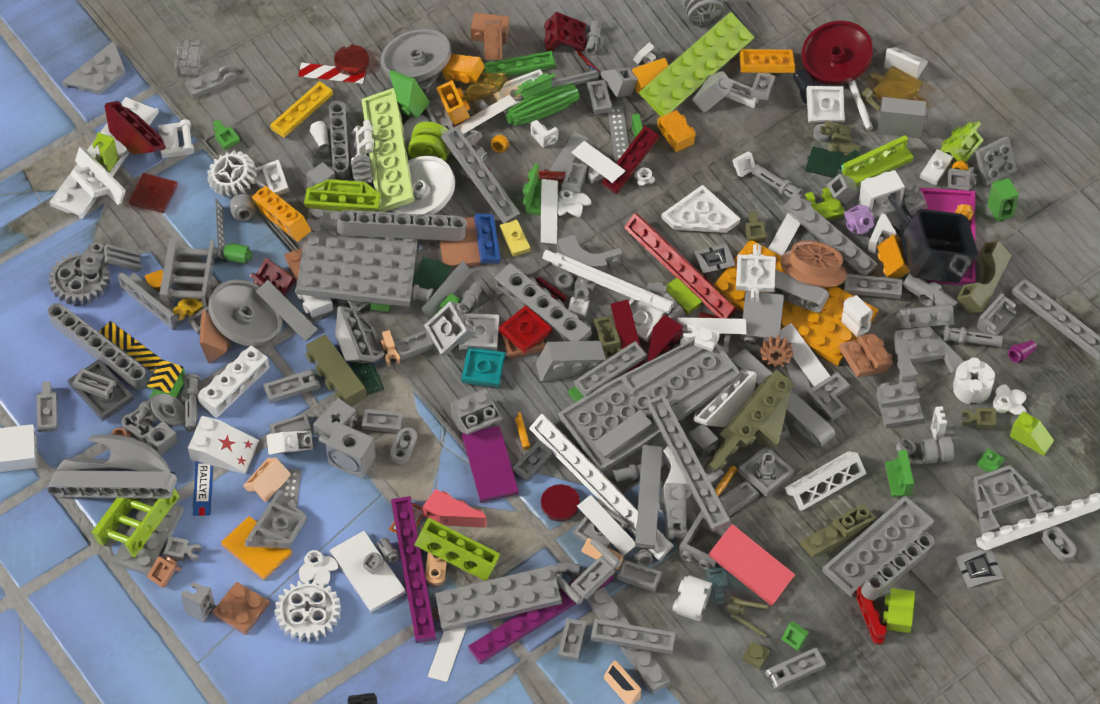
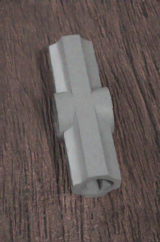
[903,274,959,314]

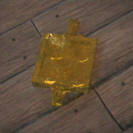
[870,66,926,101]

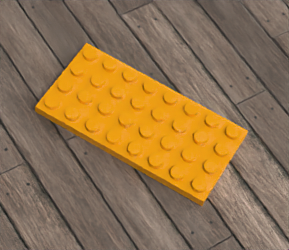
[714,241,879,366]

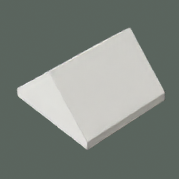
[884,47,928,81]

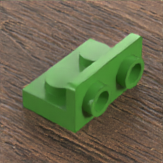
[885,450,914,497]

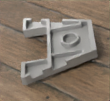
[894,326,964,382]
[973,465,1054,534]

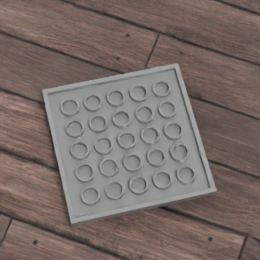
[296,208,418,307]

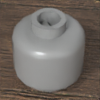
[230,194,255,221]

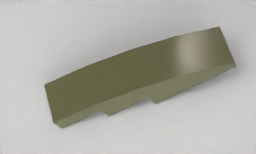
[593,316,627,379]

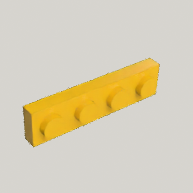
[270,81,333,138]

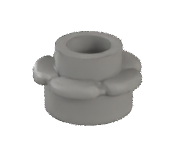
[634,549,653,567]

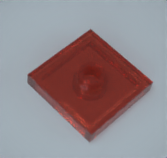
[129,173,178,214]

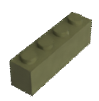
[305,334,366,407]

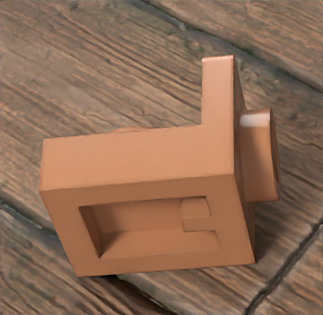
[146,556,182,588]

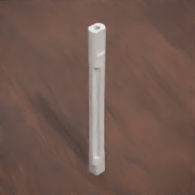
[542,250,674,314]

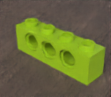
[414,517,500,581]

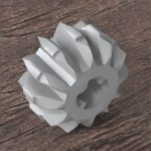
[351,155,373,185]

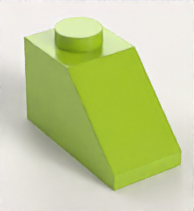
[1010,411,1054,456]

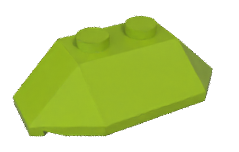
[304,179,381,212]

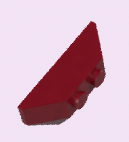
[104,101,166,155]

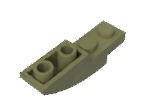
[800,504,876,559]

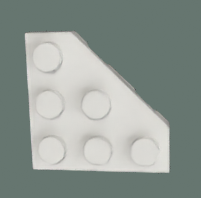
[661,185,740,233]

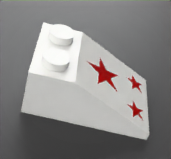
[188,416,259,474]

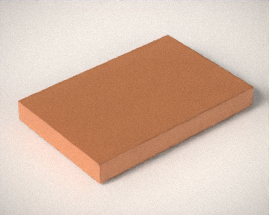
[439,217,481,270]

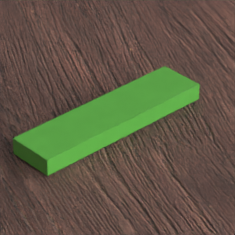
[483,51,556,81]

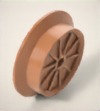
[780,240,847,287]

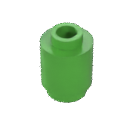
[223,243,252,264]

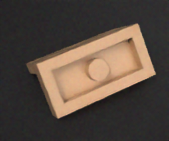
[243,458,291,502]

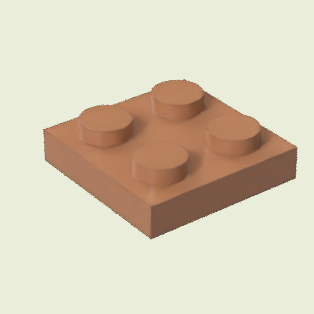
[212,581,270,635]

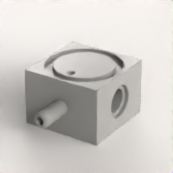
[319,423,376,479]

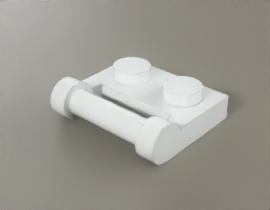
[158,119,194,158]

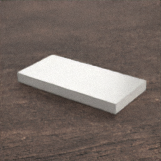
[330,531,406,613]

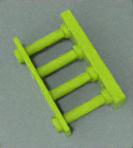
[91,487,180,557]

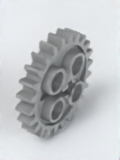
[48,251,111,306]

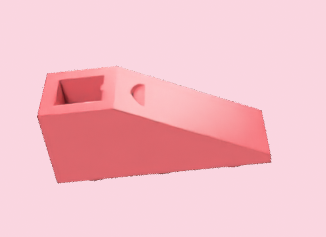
[423,489,487,527]

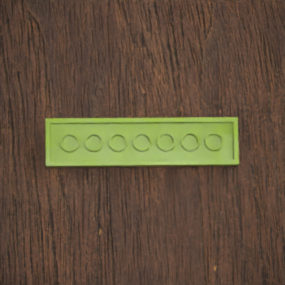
[639,12,755,117]

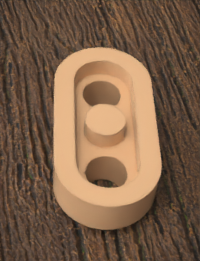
[425,552,447,587]

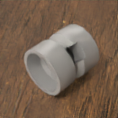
[921,436,954,464]

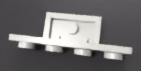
[71,147,125,205]

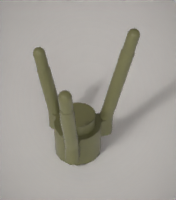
[727,596,768,638]

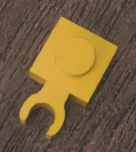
[173,298,204,321]

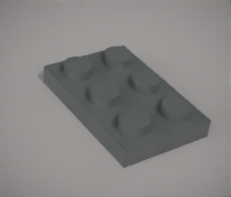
[68,359,134,422]

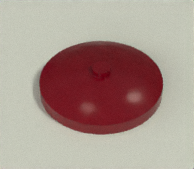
[801,20,873,85]

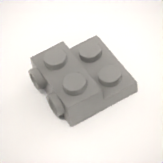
[424,301,476,356]
[876,381,924,428]

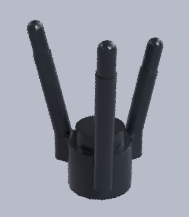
[878,196,912,237]

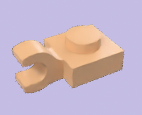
[380,330,400,366]

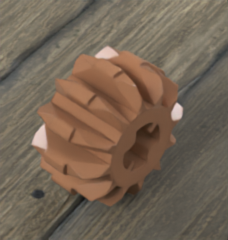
[760,334,793,368]

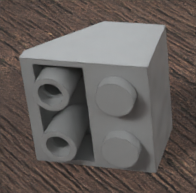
[450,388,503,435]

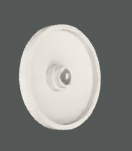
[390,156,455,215]

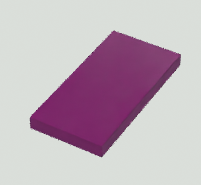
[462,425,519,503]

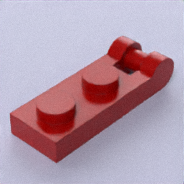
[856,586,887,645]

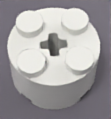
[953,358,995,404]
[672,575,712,622]

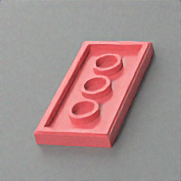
[708,524,795,606]

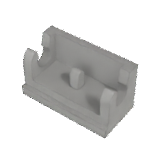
[977,293,1017,335]
[181,583,215,623]

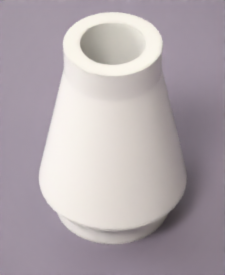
[310,121,330,148]

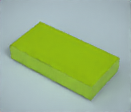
[666,278,702,315]

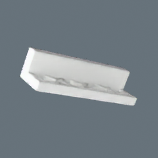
[784,451,867,510]

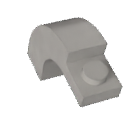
[557,235,623,273]

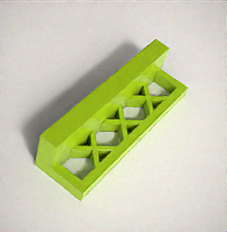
[842,135,914,187]

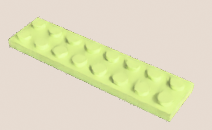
[361,88,415,212]

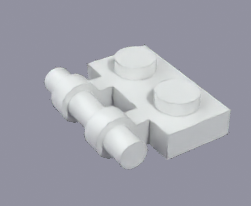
[348,120,374,164]

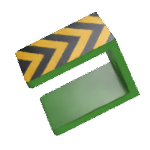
[147,359,186,399]

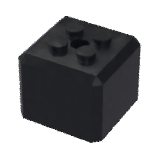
[900,209,978,283]

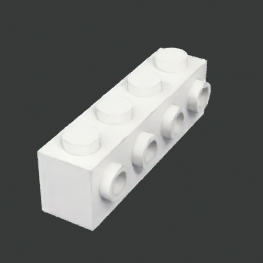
[198,345,270,418]

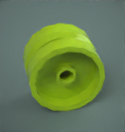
[408,121,449,161]

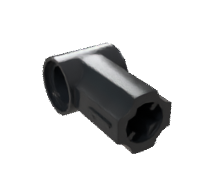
[793,69,820,104]

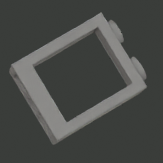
[679,511,738,573]

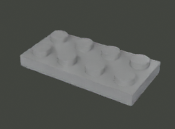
[113,498,184,576]

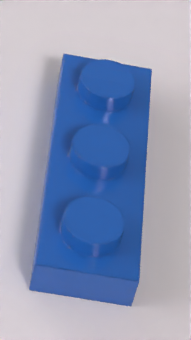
[474,213,500,264]

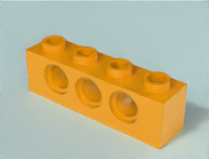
[252,186,312,242]

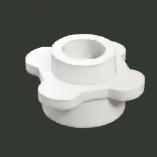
[634,167,655,186]

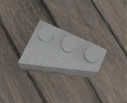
[536,341,606,383]

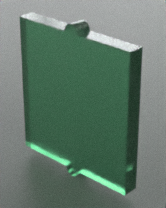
[805,146,844,178]
[412,256,452,293]

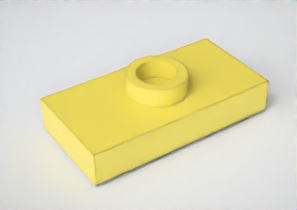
[500,220,530,257]

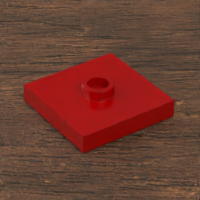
[498,306,552,354]

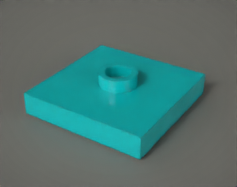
[461,347,506,388]

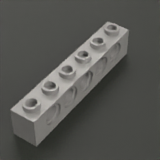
[494,263,593,341]

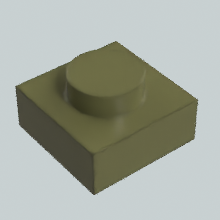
[742,641,770,670]

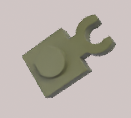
[827,142,860,155]
[962,408,997,429]

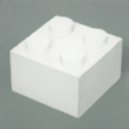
[858,170,905,218]

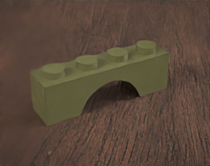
[957,241,1012,314]

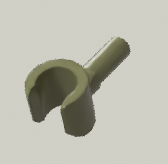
[861,88,880,111]

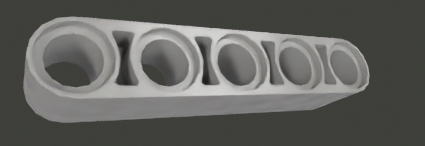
[329,101,350,181]
[765,270,829,313]
[861,532,934,600]

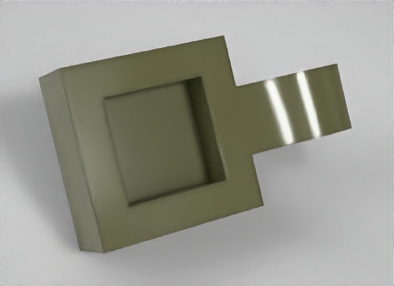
[820,121,851,143]
[745,211,767,242]

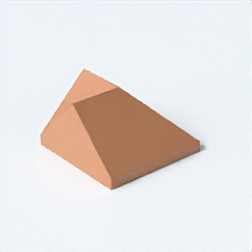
[200,310,232,363]

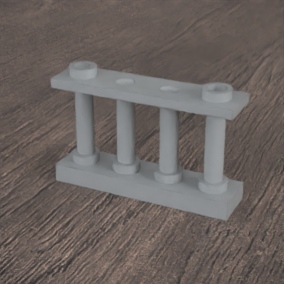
[159,238,218,308]

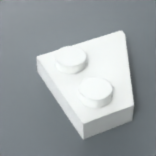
[254,160,290,196]

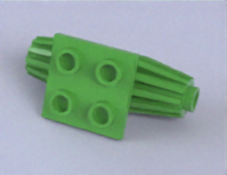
[506,72,580,126]

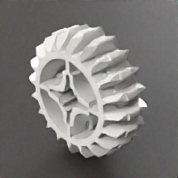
[207,150,257,199]

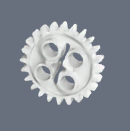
[274,579,341,642]

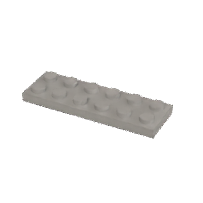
[822,496,934,597]
[435,565,562,632]

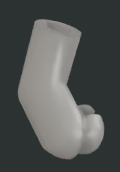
[554,561,581,577]

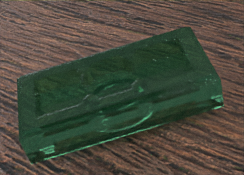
[352,362,384,396]

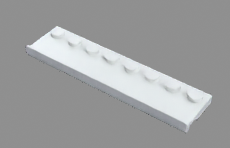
[50,97,159,219]

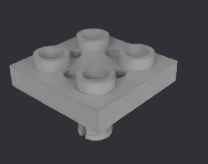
[975,136,1017,185]
[738,446,794,496]

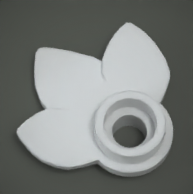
[557,190,591,217]
[993,385,1027,415]
[299,550,338,586]

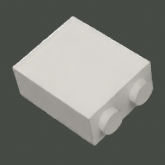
[0,424,38,472]

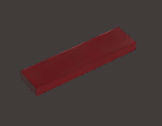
[601,126,660,194]
[610,299,645,373]

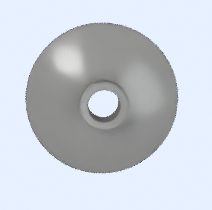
[151,394,185,426]

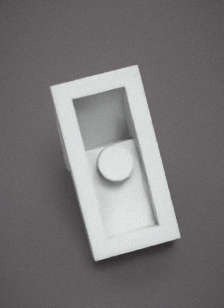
[868,213,897,254]

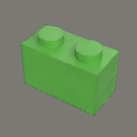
[987,178,1019,222]

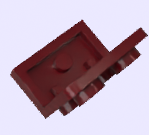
[544,12,587,52]

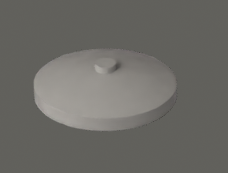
[381,29,451,82]
[208,280,283,347]

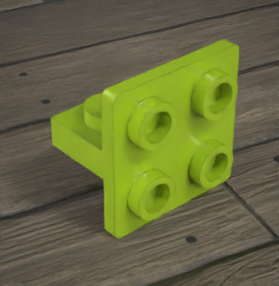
[940,121,983,162]

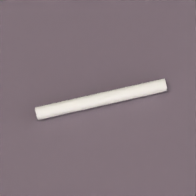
[848,80,873,131]

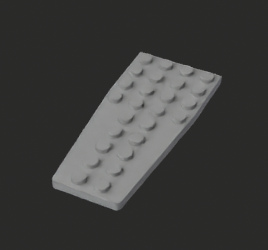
[557,340,740,473]

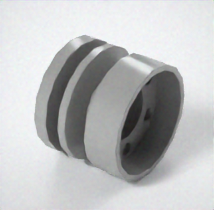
[683,0,725,27]

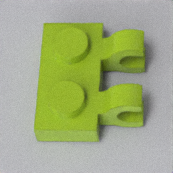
[805,187,845,221]

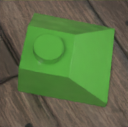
[389,70,430,118]

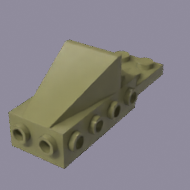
[703,370,794,474]

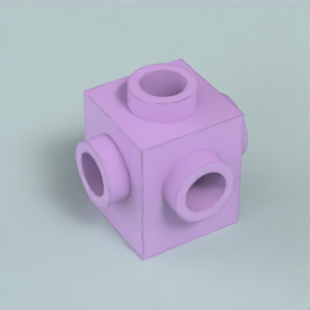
[844,205,875,235]

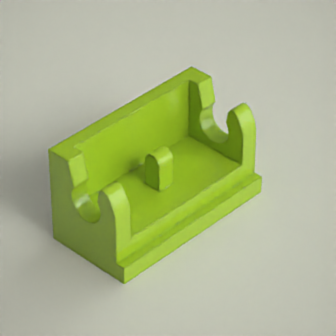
[92,132,119,173]

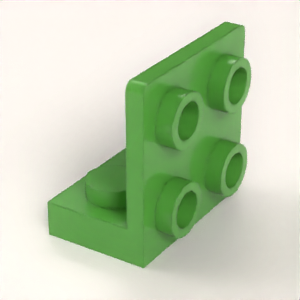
[523,163,541,216]

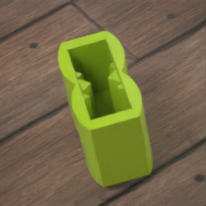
[882,588,915,633]

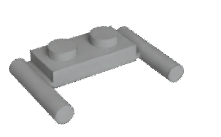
[556,538,621,605]

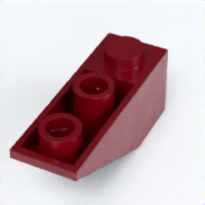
[647,315,683,362]

